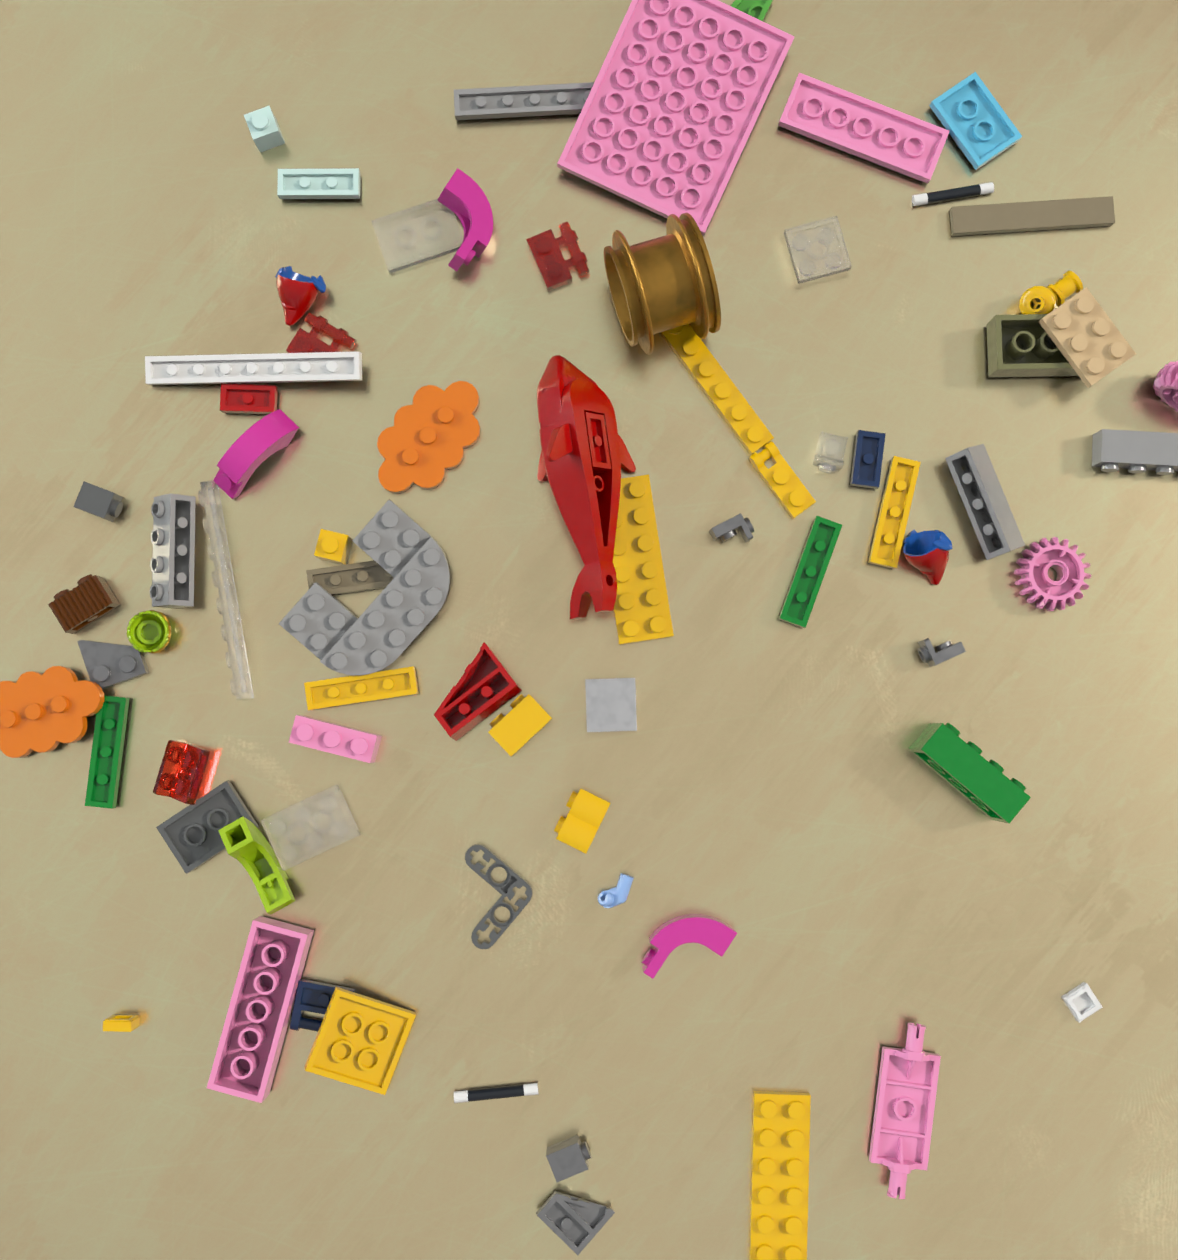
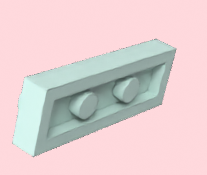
[277,168,360,199]

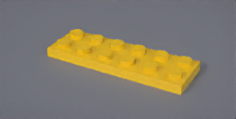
[613,474,674,645]
[749,1091,811,1260]

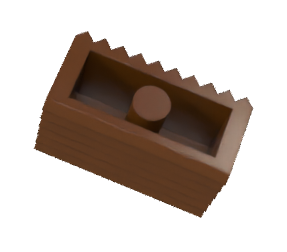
[48,574,120,634]

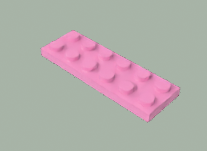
[778,73,949,184]

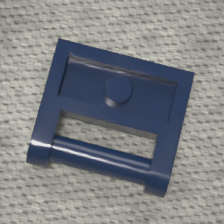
[290,979,355,1032]

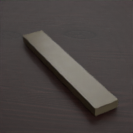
[950,196,1115,236]

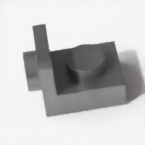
[709,513,754,543]
[918,638,966,667]

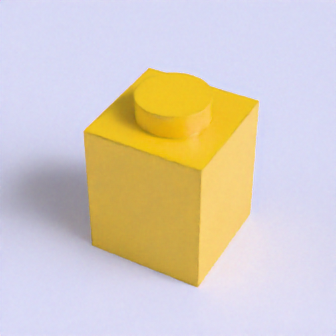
[314,529,353,565]

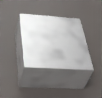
[585,678,637,732]

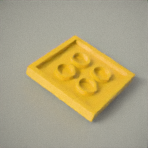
[304,987,416,1095]

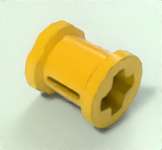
[1047,271,1083,307]

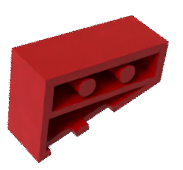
[434,642,522,741]

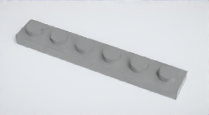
[454,82,594,120]

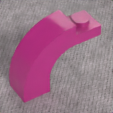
[437,168,493,272]
[213,409,299,499]
[641,914,737,979]

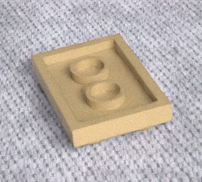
[1039,287,1136,388]

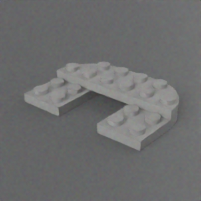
[279,499,450,675]

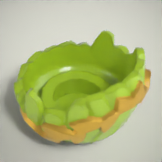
[127,610,171,653]

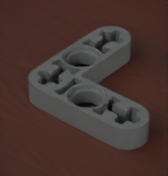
[465,844,533,949]

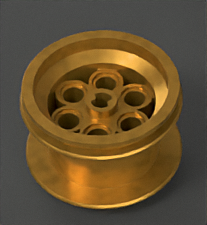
[604,213,721,355]

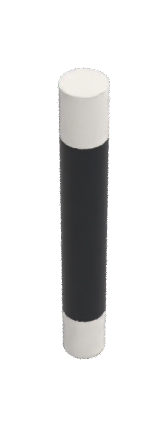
[912,182,994,206]
[454,1083,539,1103]

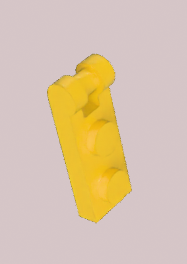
[748,441,816,519]

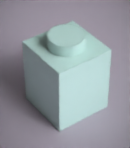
[244,106,285,153]

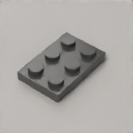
[156,780,259,874]

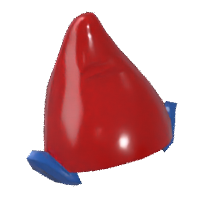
[275,266,326,326]
[903,530,953,585]

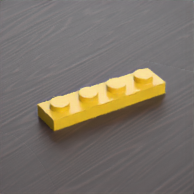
[868,456,921,569]
[304,666,419,710]

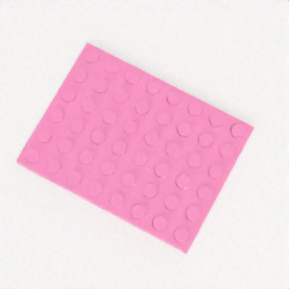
[557,0,794,236]

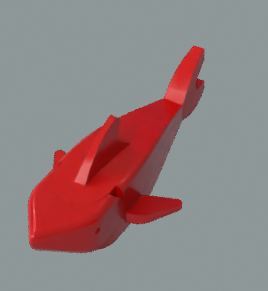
[537,355,636,620]

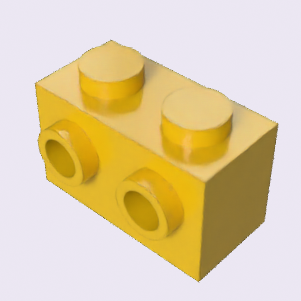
[488,694,553,757]

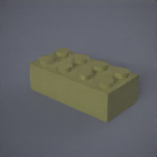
[987,314,1078,377]

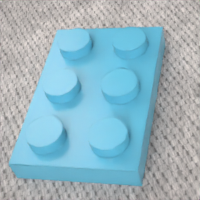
[929,72,1022,170]

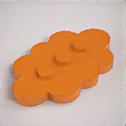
[377,381,481,494]
[0,666,104,758]

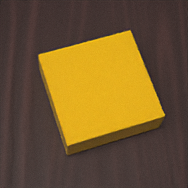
[103,1015,140,1032]

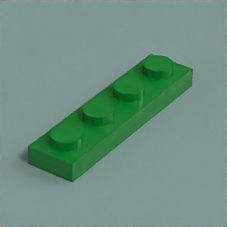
[778,516,842,628]
[85,696,130,809]

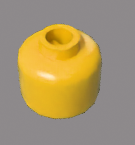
[1019,286,1058,314]

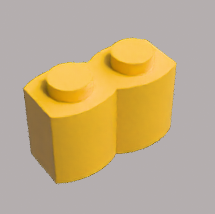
[554,788,610,854]

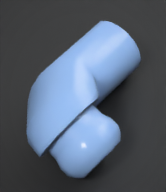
[598,873,634,908]

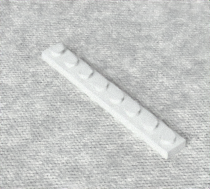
[145,352,362,385]

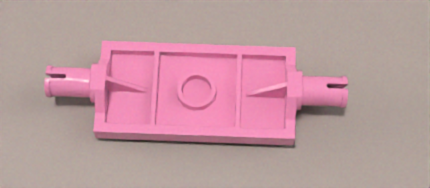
[869,1023,941,1199]

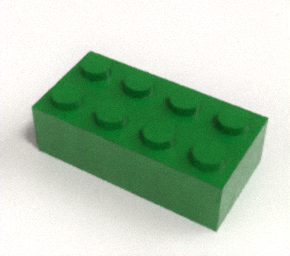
[909,723,1031,824]

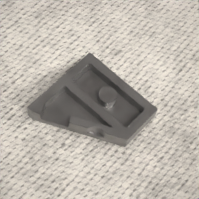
[77,640,149,690]
[536,1191,615,1255]

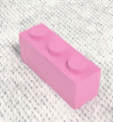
[289,715,382,763]

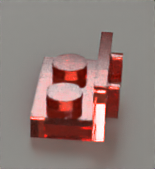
[153,740,211,805]

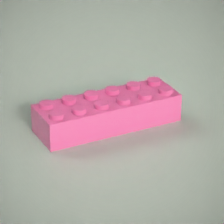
[207,916,314,1103]

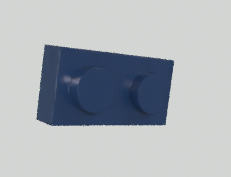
[850,430,886,489]

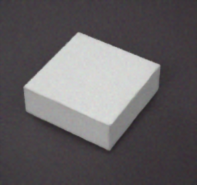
[1061,982,1103,1023]

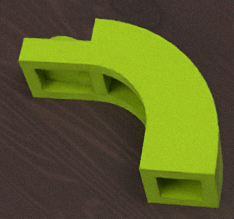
[218,816,295,915]

